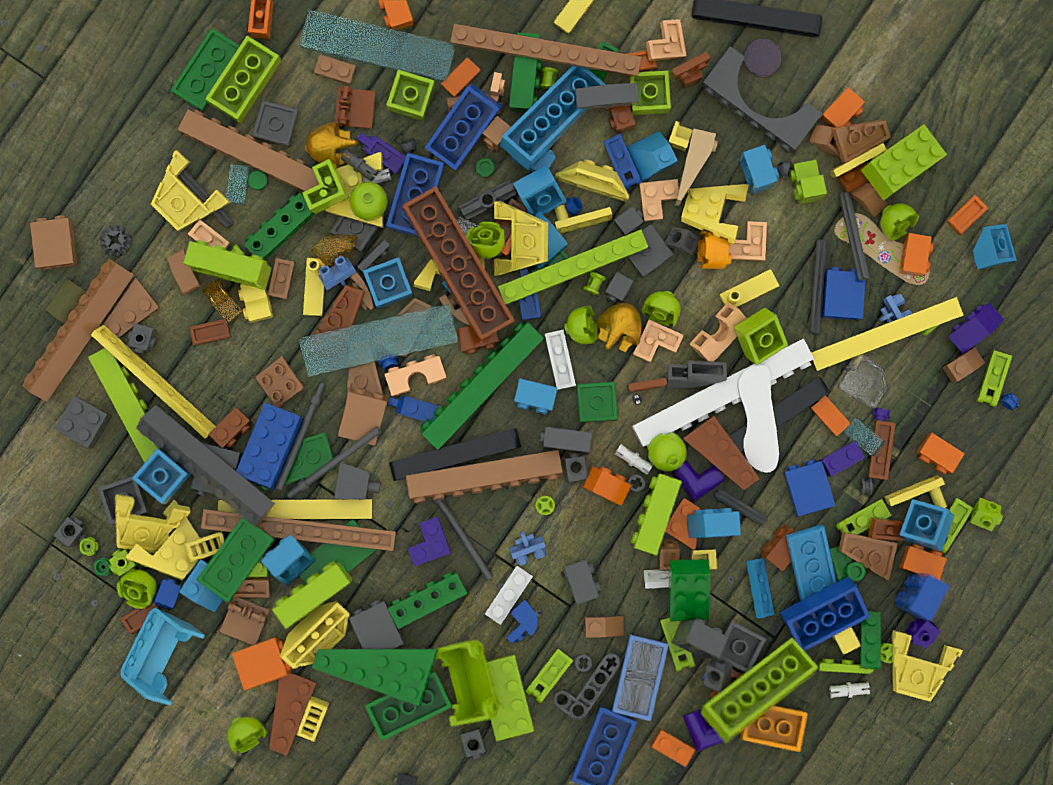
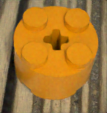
[697,230,731,269]

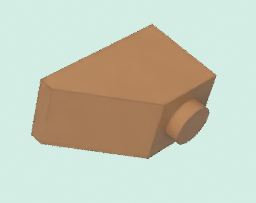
[809,125,840,159]
[942,347,985,383]
[585,616,624,637]

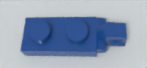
[516,267,541,321]
[388,396,439,422]

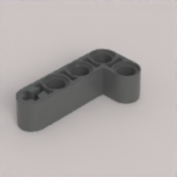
[553,652,620,720]

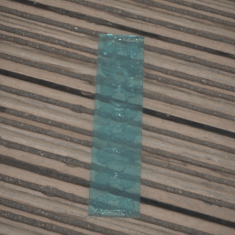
[299,9,456,82]
[299,304,458,377]

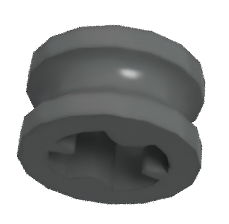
[627,475,645,492]
[860,478,873,495]
[574,654,592,672]

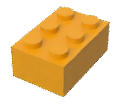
[740,705,808,752]

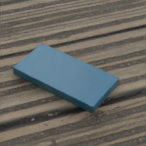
[785,524,836,601]

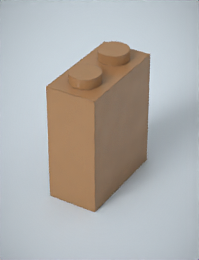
[30,215,78,270]
[338,387,388,446]

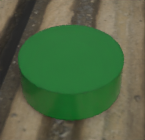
[476,158,495,178]
[248,170,268,190]
[845,562,865,581]

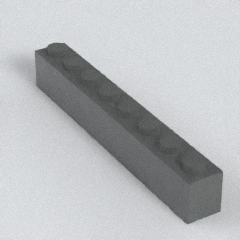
[136,405,275,527]

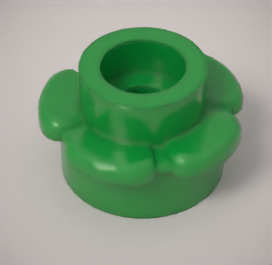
[94,557,111,576]

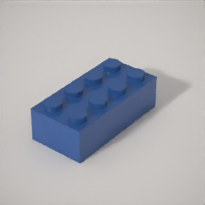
[425,83,502,170]
[386,153,445,238]
[236,403,303,491]
[894,573,950,621]
[780,577,870,651]
[571,705,637,785]

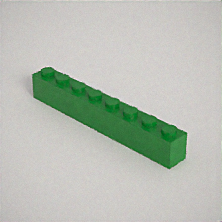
[419,321,544,450]

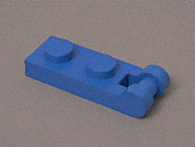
[604,134,642,190]

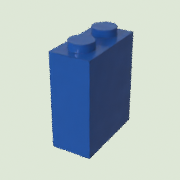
[822,267,865,321]
[783,459,836,517]

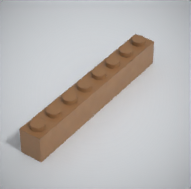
[178,109,319,192]
[22,259,134,402]
[406,450,563,504]

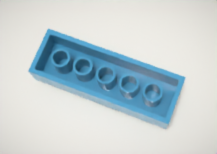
[500,66,606,170]

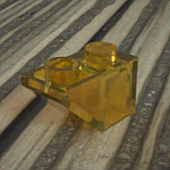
[311,234,358,266]
[203,279,242,323]

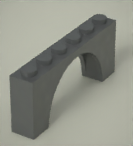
[701,46,822,153]

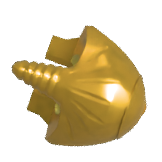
[305,122,358,168]
[596,303,641,352]

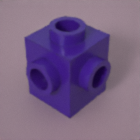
[906,618,941,649]

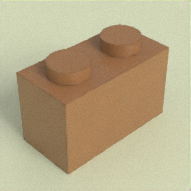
[482,116,511,153]

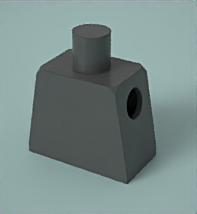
[334,463,381,500]

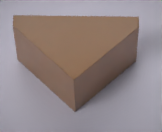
[849,183,888,218]

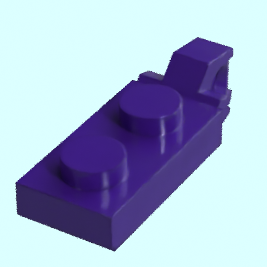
[357,133,406,175]

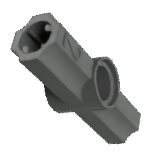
[459,180,517,222]

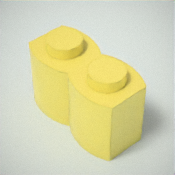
[238,284,274,323]

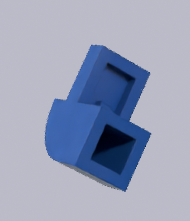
[506,600,538,644]

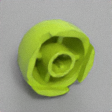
[349,182,388,221]
[880,203,919,241]
[466,222,505,259]
[641,291,681,327]
[565,305,598,345]
[648,432,687,471]
[117,569,157,609]
[227,717,267,754]

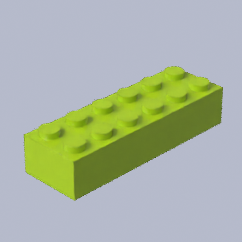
[701,638,818,743]

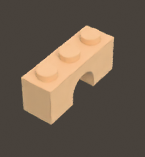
[690,302,747,362]
[385,354,447,397]

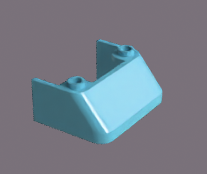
[121,608,205,705]

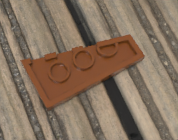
[304,284,365,363]
[683,416,760,490]
[269,673,317,756]

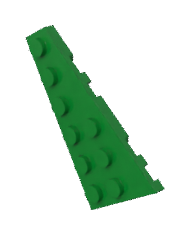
[312,649,438,706]

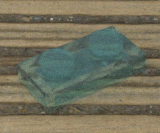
[226,164,250,205]
[844,417,886,456]

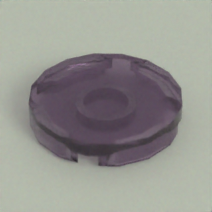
[744,39,782,77]

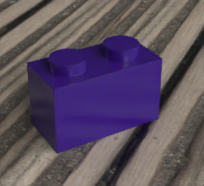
[819,441,865,477]

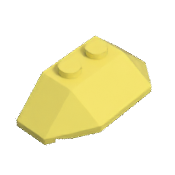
[555,160,629,202]
[280,601,349,669]

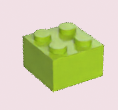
[386,70,435,121]
[629,71,671,115]
[733,308,788,365]

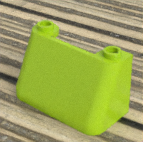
[436,640,499,727]

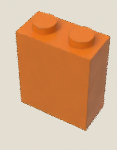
[232,637,292,690]

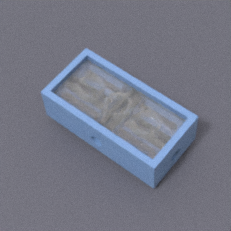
[611,634,669,721]

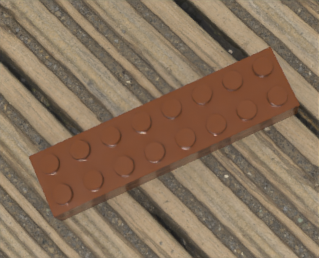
[402,186,515,341]

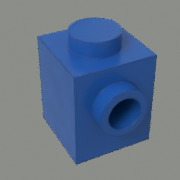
[152,578,181,610]

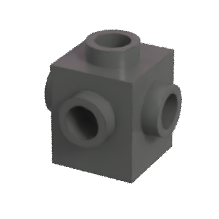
[127,323,157,354]

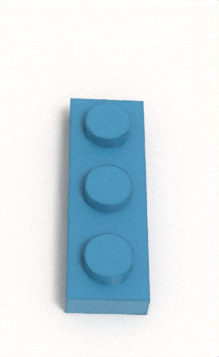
[746,558,775,619]

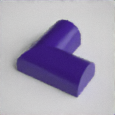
[671,460,725,502]
[682,709,724,752]

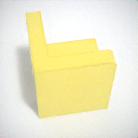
[668,121,692,152]
[691,549,717,569]
[832,627,861,654]

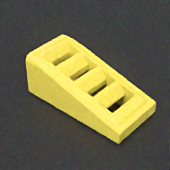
[184,531,225,562]
[296,696,329,742]

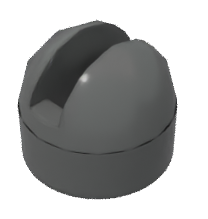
[400,138,416,153]
[777,161,791,177]

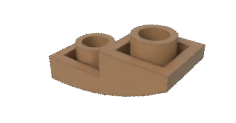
[167,250,201,295]
[351,273,375,312]
[439,295,470,326]

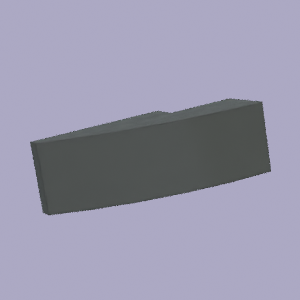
[575,83,638,109]
[666,360,727,388]

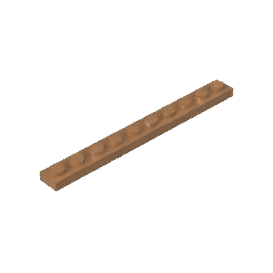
[450,24,642,77]
[201,509,396,551]

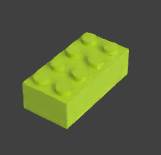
[205,36,282,124]
[861,124,947,201]
[183,240,272,290]
[630,474,682,555]
[272,561,353,629]
[486,654,534,741]

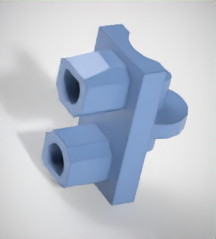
[318,255,357,290]
[880,294,912,323]
[509,531,546,566]

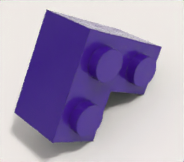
[948,302,1004,354]
[408,517,451,566]

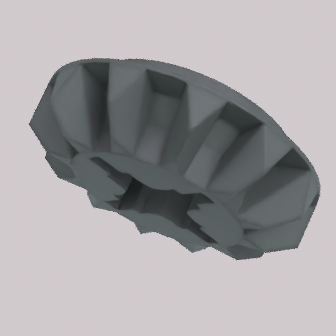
[100,225,131,256]

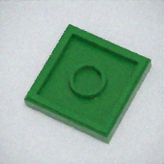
[577,382,618,423]

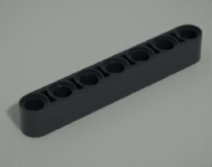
[691,0,823,37]
[730,376,831,452]
[389,428,522,481]

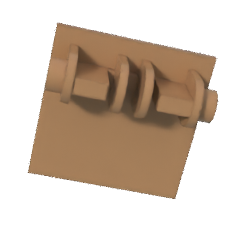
[255,356,304,408]
[220,597,270,645]

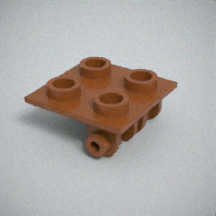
[334,86,376,129]

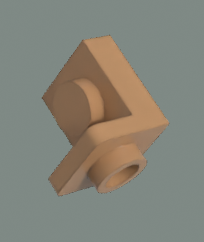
[659,539,680,570]

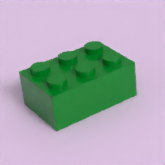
[668,559,711,621]

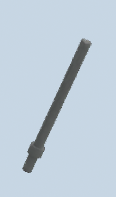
[275,382,326,491]
[286,427,381,499]
[431,498,493,580]

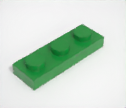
[860,611,881,670]

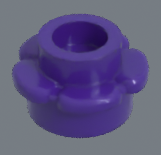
[871,407,890,421]

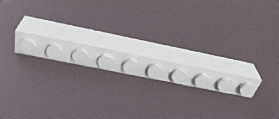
[632,338,814,448]

